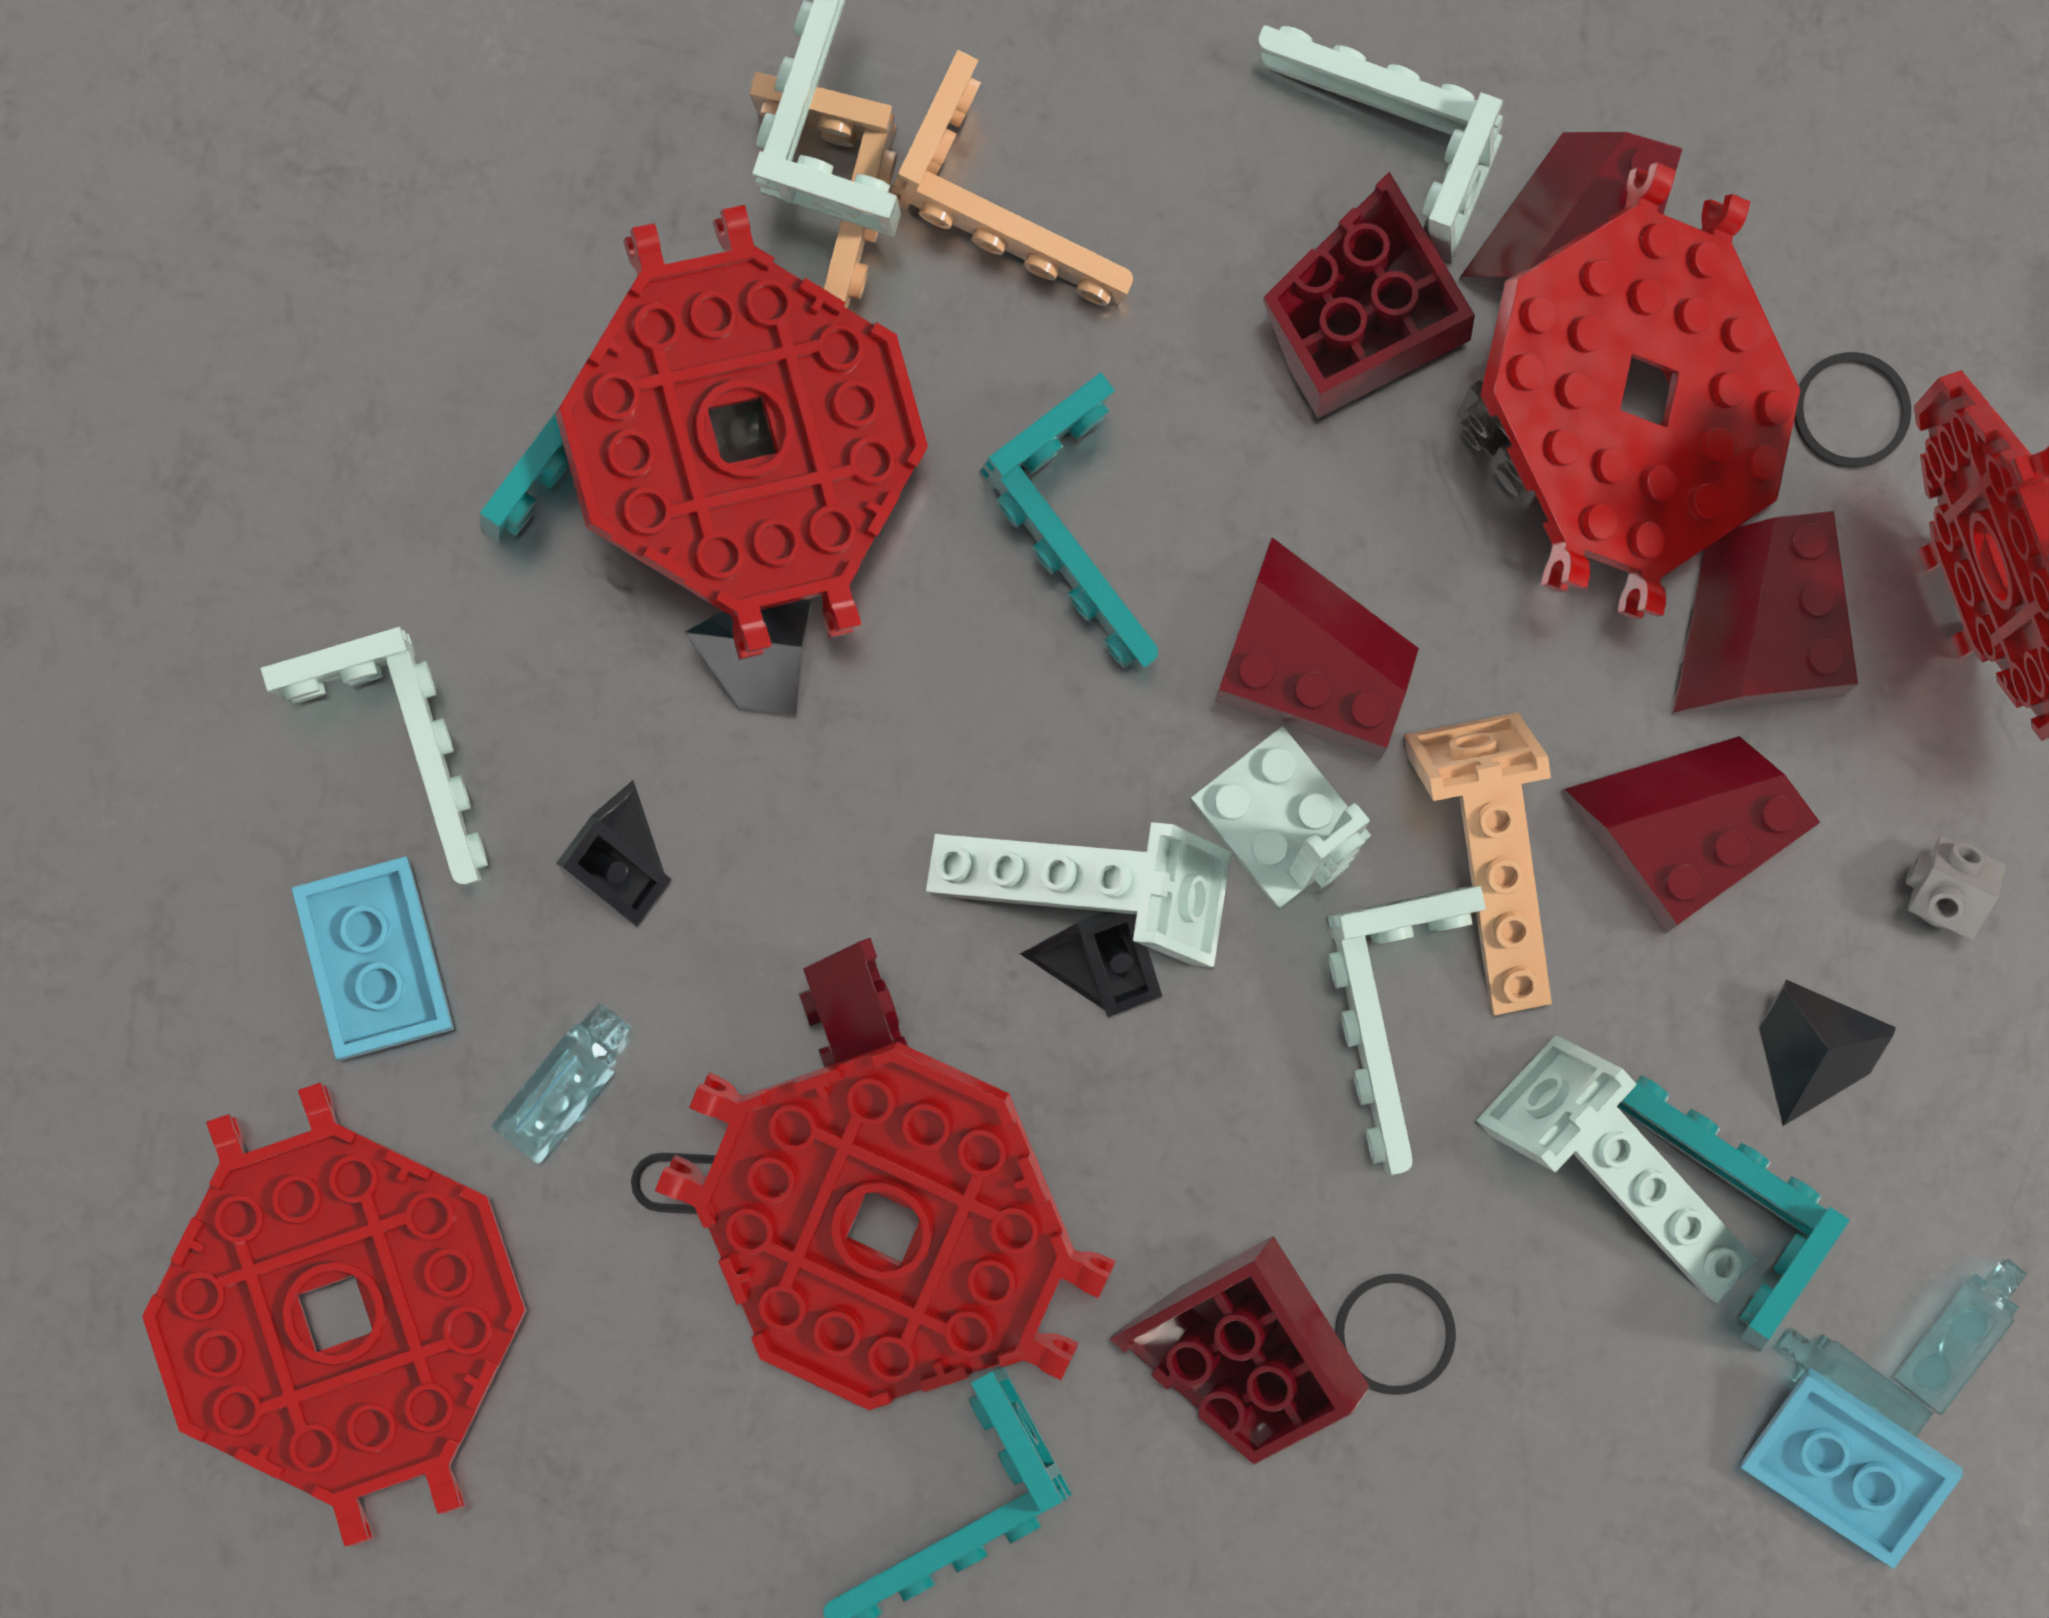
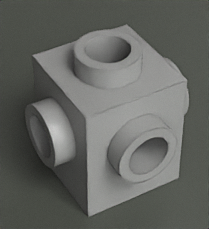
[1906,835,2006,940]

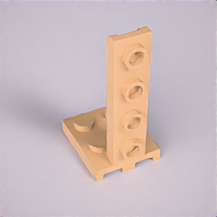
[890,50,1133,306]
[749,71,897,308]
[1404,712,1552,1015]

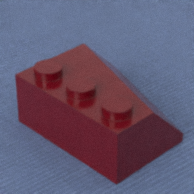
[1459,132,1683,292]
[1263,171,1475,418]
[1671,511,1858,715]
[1215,537,1419,759]
[1562,736,1821,933]
[798,937,908,1067]
[1109,1236,1370,1465]

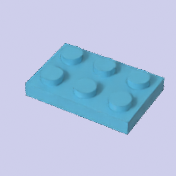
[291,856,454,1061]
[1741,1367,1963,1569]

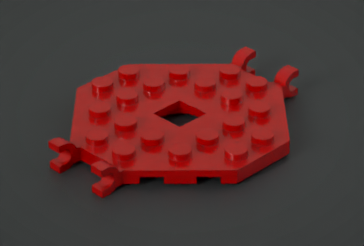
[1480,162,1800,619]
[555,204,928,660]
[1914,370,2049,741]
[655,1042,1116,1410]
[142,1082,527,1547]

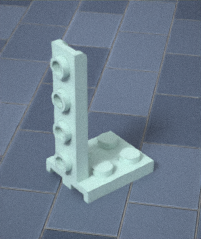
[752,0,901,237]
[1259,25,1503,263]
[260,627,488,885]
[1190,726,1371,911]
[926,822,1231,968]
[1327,886,1486,1175]
[1476,1035,1757,1303]

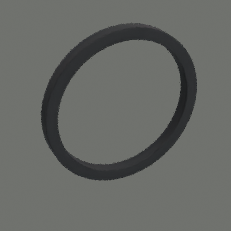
[1794,352,1911,468]
[1335,1274,1456,1395]

